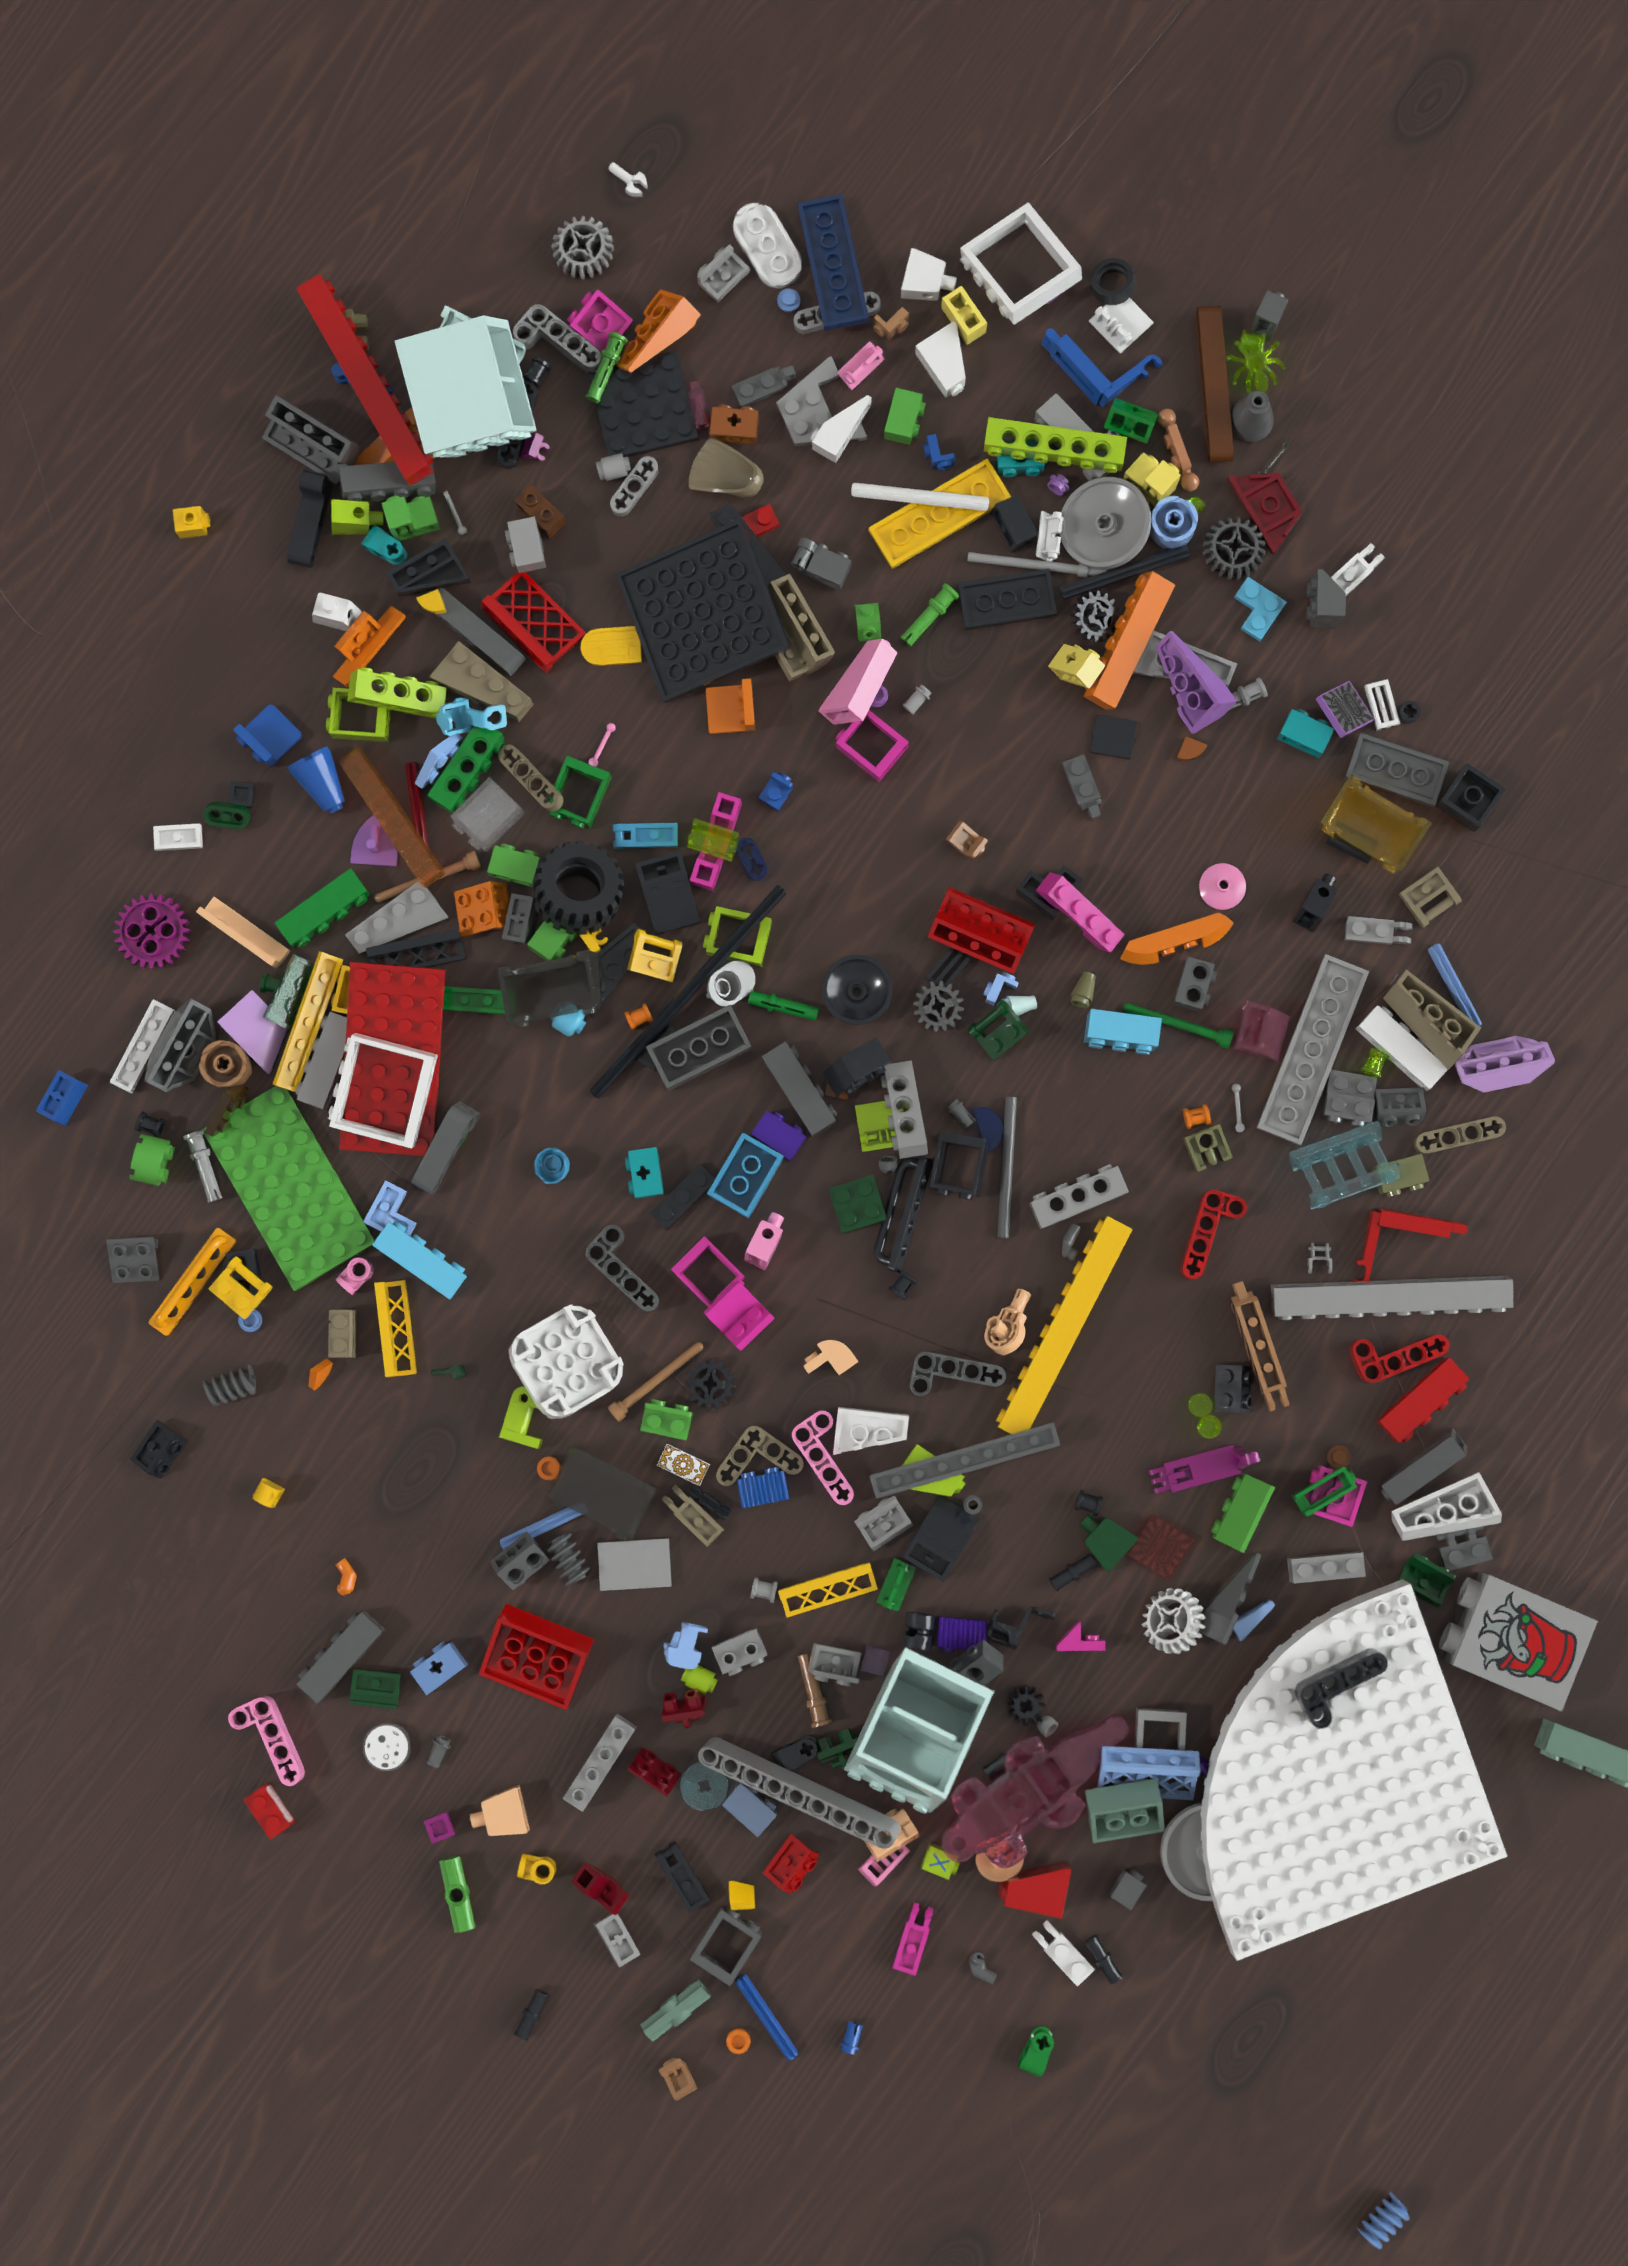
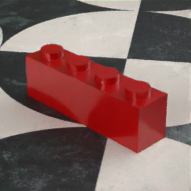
[1376,1357,1469,1443]

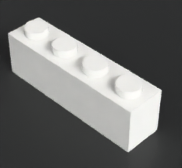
[1355,1005,1448,1092]

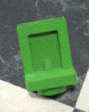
[855,603,881,641]

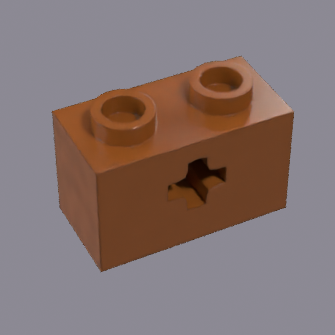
[710,405,759,445]

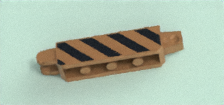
[1231,1281,1289,1412]

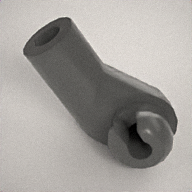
[1062,1224,1081,1261]

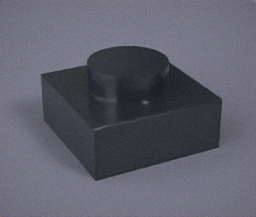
[228,781,256,808]

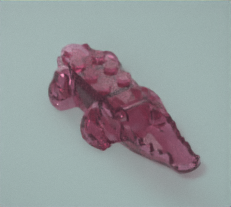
[941,1715,1129,1868]

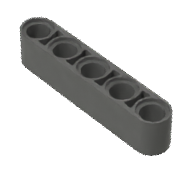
[434,587,526,677]

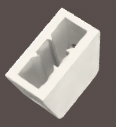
[901,248,957,301]
[312,593,362,631]

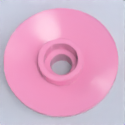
[1199,863,1246,910]

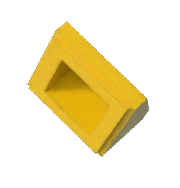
[729,1881,755,1910]

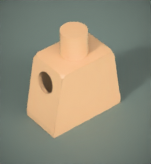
[470,1785,530,1836]

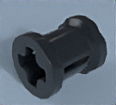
[522,356,551,388]
[135,1111,166,1138]
[889,1270,919,1301]
[1074,1489,1103,1517]

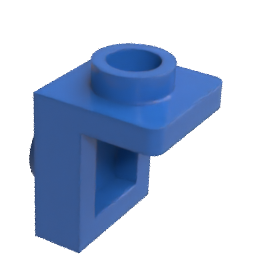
[923,434,955,470]

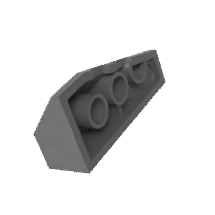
[1199,1552,1261,1645]

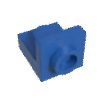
[759,772,793,812]

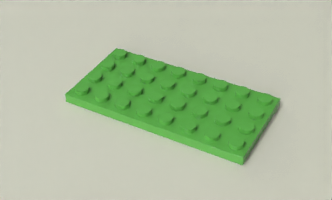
[202,1086,375,1291]

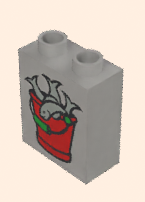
[1439,1572,1598,1711]

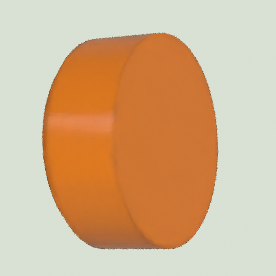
[537,1456,561,1480]
[726,2028,751,2054]

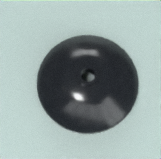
[822,955,892,1025]

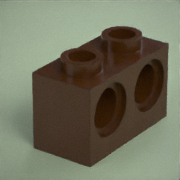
[515,484,566,539]

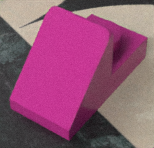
[1056,1620,1105,1651]

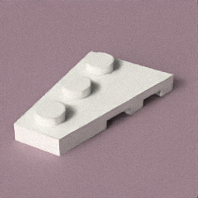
[833,1407,909,1455]

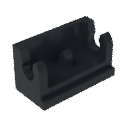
[990,495,1039,553]

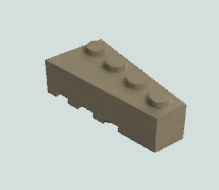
[429,641,534,722]
[1383,970,1481,1070]

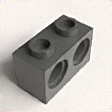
[1250,290,1288,340]
[1173,957,1217,1012]
[490,1531,550,1590]

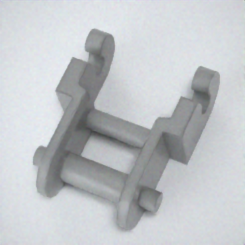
[1307,1243,1332,1274]

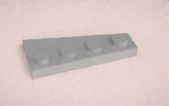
[1133,630,1237,687]
[345,879,449,954]

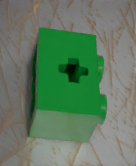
[1104,398,1158,444]

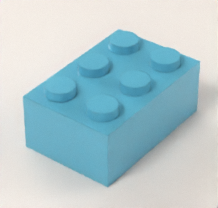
[1084,1009,1162,1055]

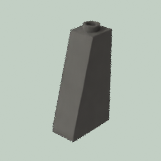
[1381,1428,1467,1505]

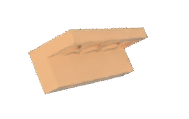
[196,897,290,970]

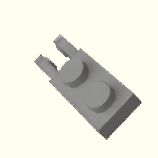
[1344,916,1413,945]

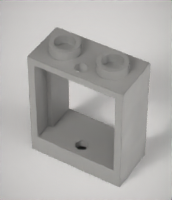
[1134,1707,1187,1751]

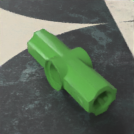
[439,1855,476,1933]

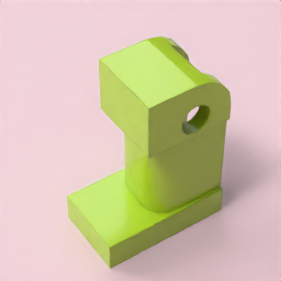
[499,1386,543,1449]

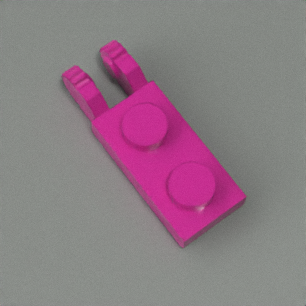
[892,1902,934,1976]

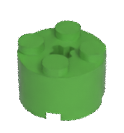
[130,1134,175,1186]

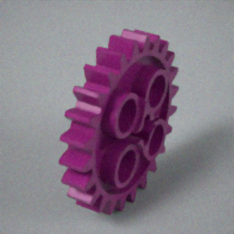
[113,893,191,970]

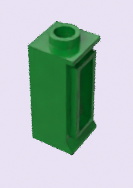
[1291,1466,1357,1517]

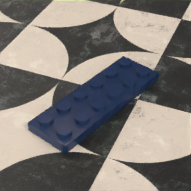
[797,194,869,331]

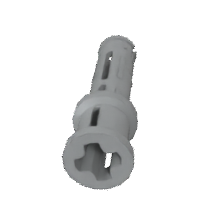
[1228,677,1268,711]
[183,1130,223,1203]

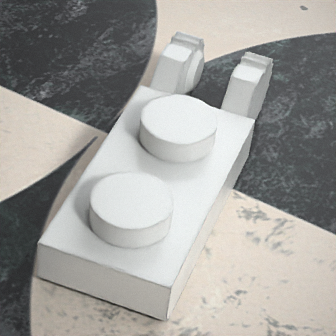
[1331,543,1385,596]
[1032,1920,1095,1987]

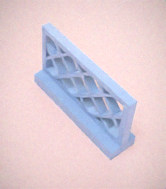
[1097,1746,1200,1800]

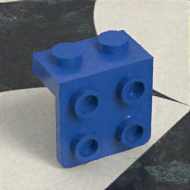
[233,705,302,768]

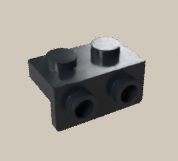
[1214,1364,1254,1414]

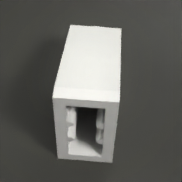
[915,321,966,398]

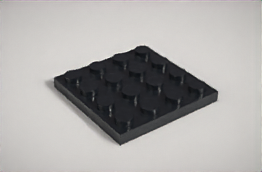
[588,351,699,457]

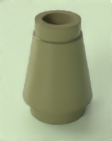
[1070,972,1096,1008]

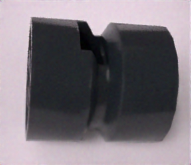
[901,1611,936,1650]

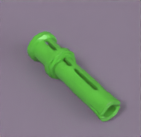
[585,332,628,403]
[900,583,959,647]

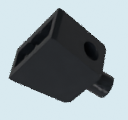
[1292,874,1338,932]

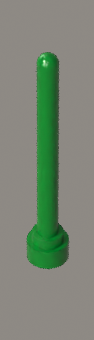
[1123,1003,1234,1049]

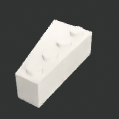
[1392,1473,1502,1541]

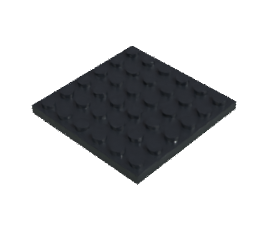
[615,518,791,703]

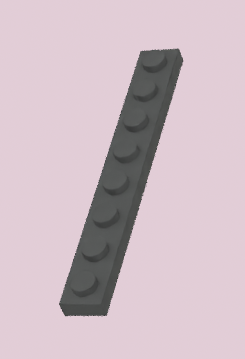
[869,1422,1060,1499]

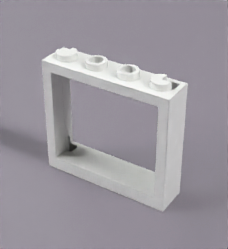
[960,202,1082,325]
[328,1033,438,1148]

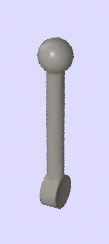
[443,491,467,535]
[1232,1083,1245,1132]

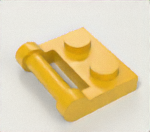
[627,929,682,982]
[209,1256,272,1320]

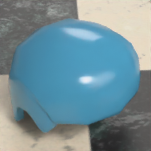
[534,1147,570,1184]

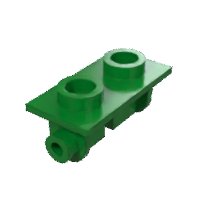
[876,1558,916,1611]

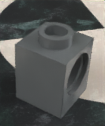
[1109,1869,1147,1910]

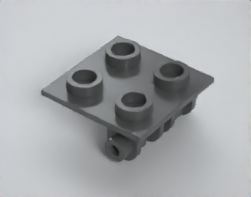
[106,1236,160,1283]

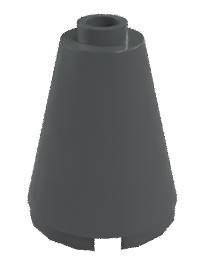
[1230,391,1274,443]

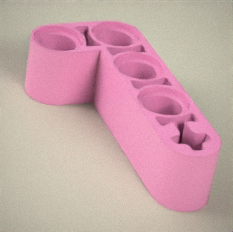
[792,1411,854,1505]
[228,1695,305,1786]

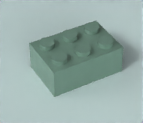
[1085,1778,1165,1843]

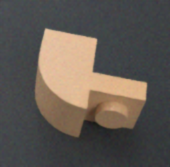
[803,1340,858,1375]

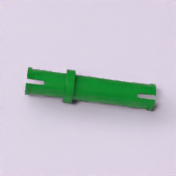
[748,990,819,1022]

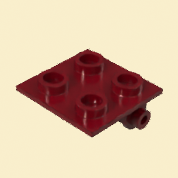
[627,1747,681,1797]

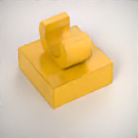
[580,928,609,955]

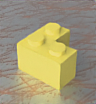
[1123,452,1181,507]

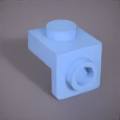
[983,972,1019,1006]

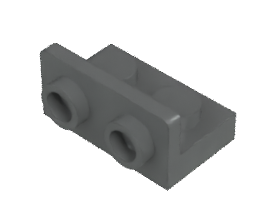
[1374,1087,1426,1127]

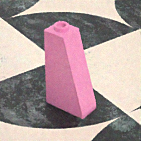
[819,639,897,725]

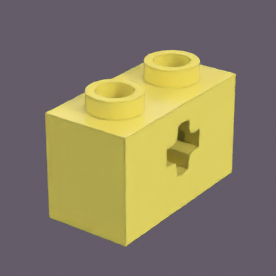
[942,286,987,345]
[1048,644,1105,688]

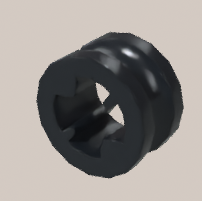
[1398,701,1421,724]

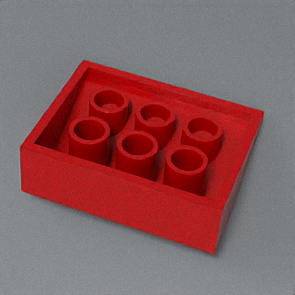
[478,1604,594,1710]

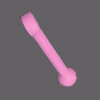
[589,723,616,767]

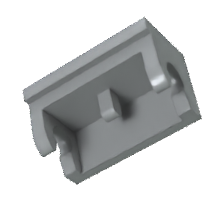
[593,1913,640,1967]

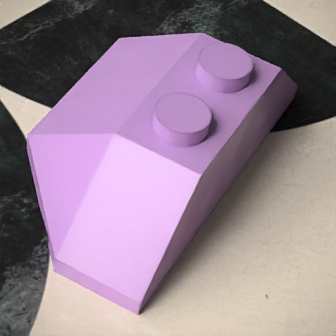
[1455,1036,1555,1093]

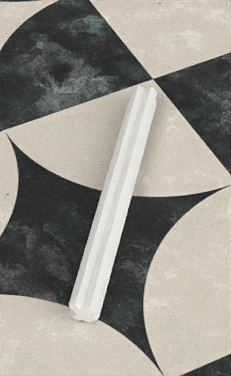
[851,483,989,511]

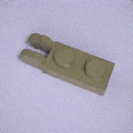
[662,1485,724,1547]

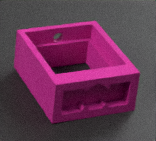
[835,710,909,782]
[671,1236,745,1307]

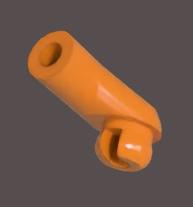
[336,1558,357,1596]

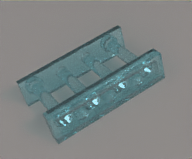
[1289,1121,1401,1210]

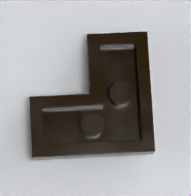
[204,1084,249,1137]

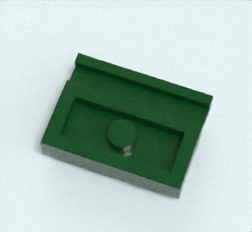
[349,1668,402,1709]

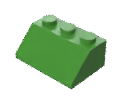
[1211,1474,1275,1553]

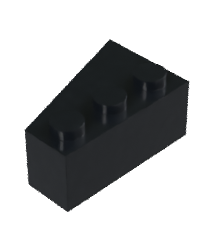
[386,538,471,597]

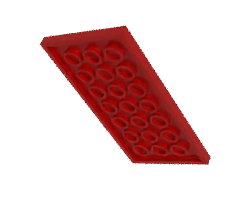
[339,962,446,1156]

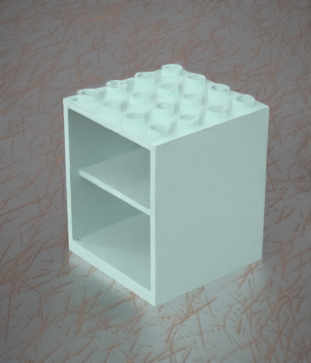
[395,316,537,458]

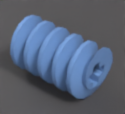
[1356,2192,1410,2249]

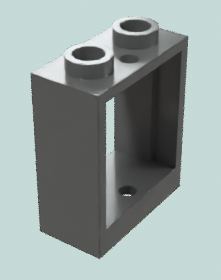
[690,1906,762,1986]

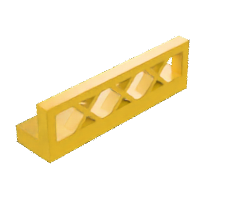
[374,1280,417,1377]
[778,1562,878,1617]

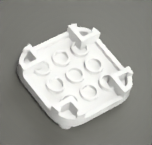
[509,1305,624,1419]

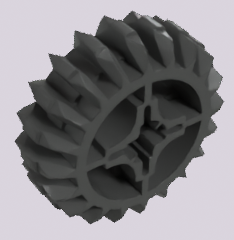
[1202,517,1266,580]

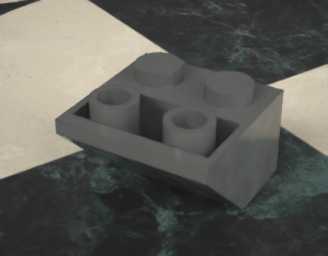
[1306,569,1346,628]

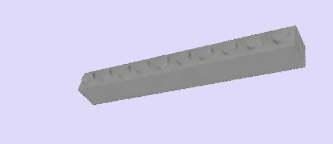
[1271,1276,1513,1320]

